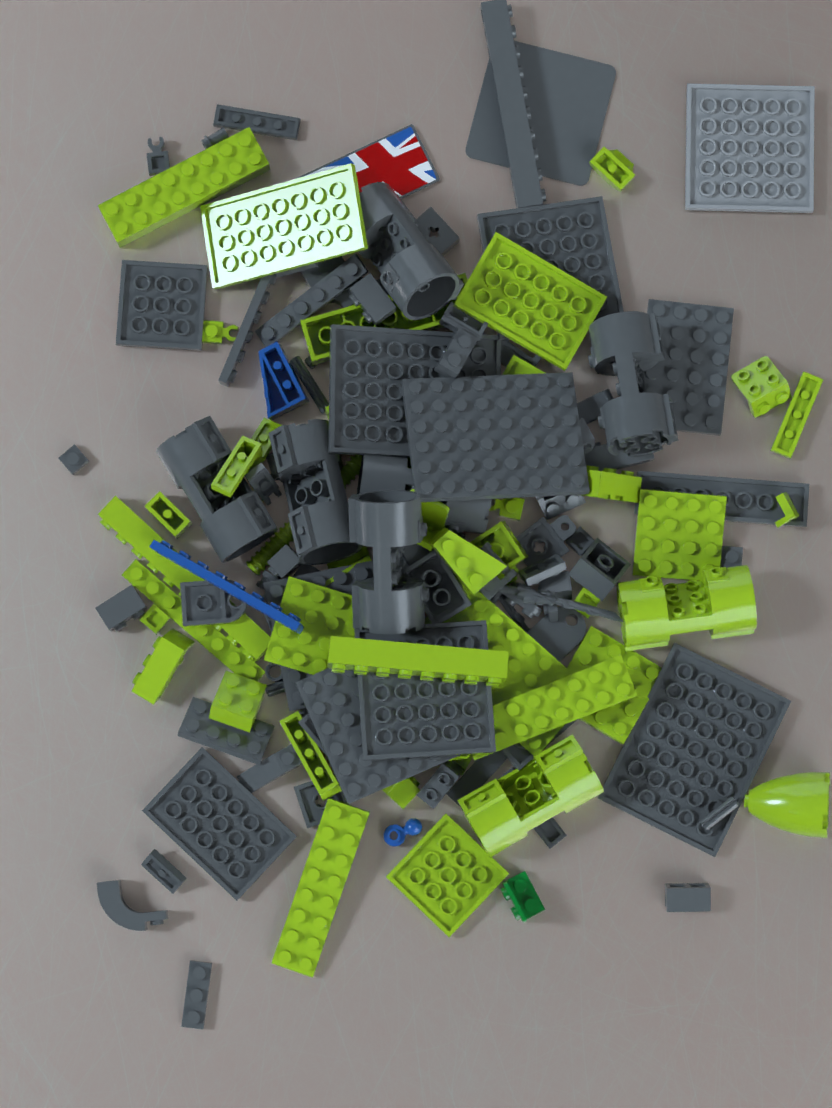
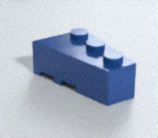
[258,341,309,421]

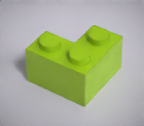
[382,776,420,809]

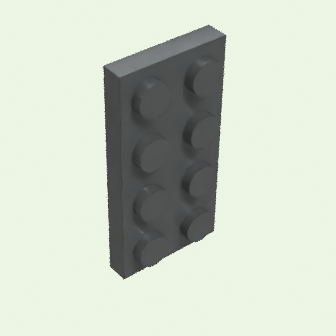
[178,697,275,765]

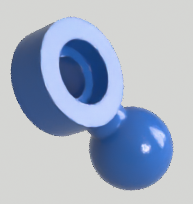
[384,818,422,846]

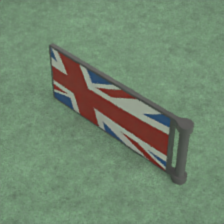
[293,124,440,199]

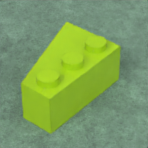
[581,465,642,503]
[428,527,507,594]
[132,628,195,705]

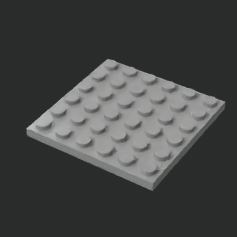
[685,83,815,213]

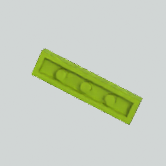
[770,371,823,459]

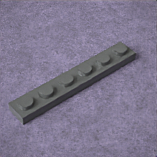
[255,254,369,347]
[218,274,278,387]

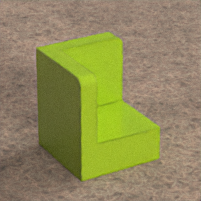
[574,587,600,619]

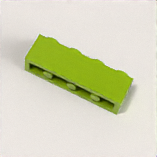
[279,711,342,801]

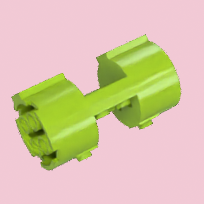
[616,565,757,651]
[457,734,604,857]

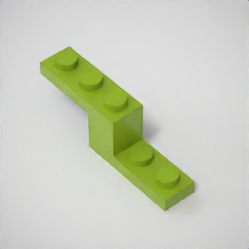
[211,418,282,497]

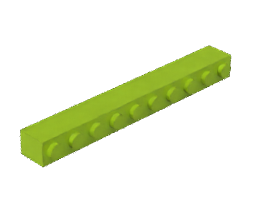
[98,495,270,661]

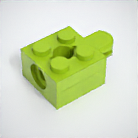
[470,521,528,577]

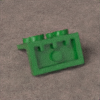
[500,871,545,923]

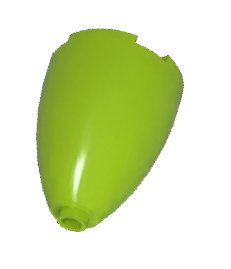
[744,772,830,838]

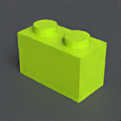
[145,491,192,539]

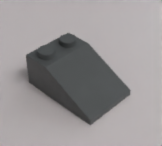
[403,550,472,624]

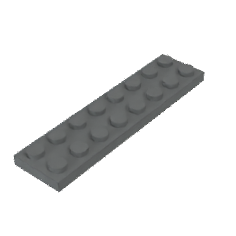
[634,471,809,527]

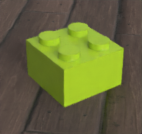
[209,670,267,733]

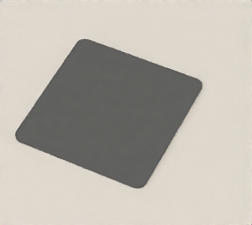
[465,41,616,186]

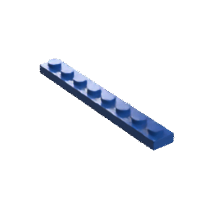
[150,540,304,634]

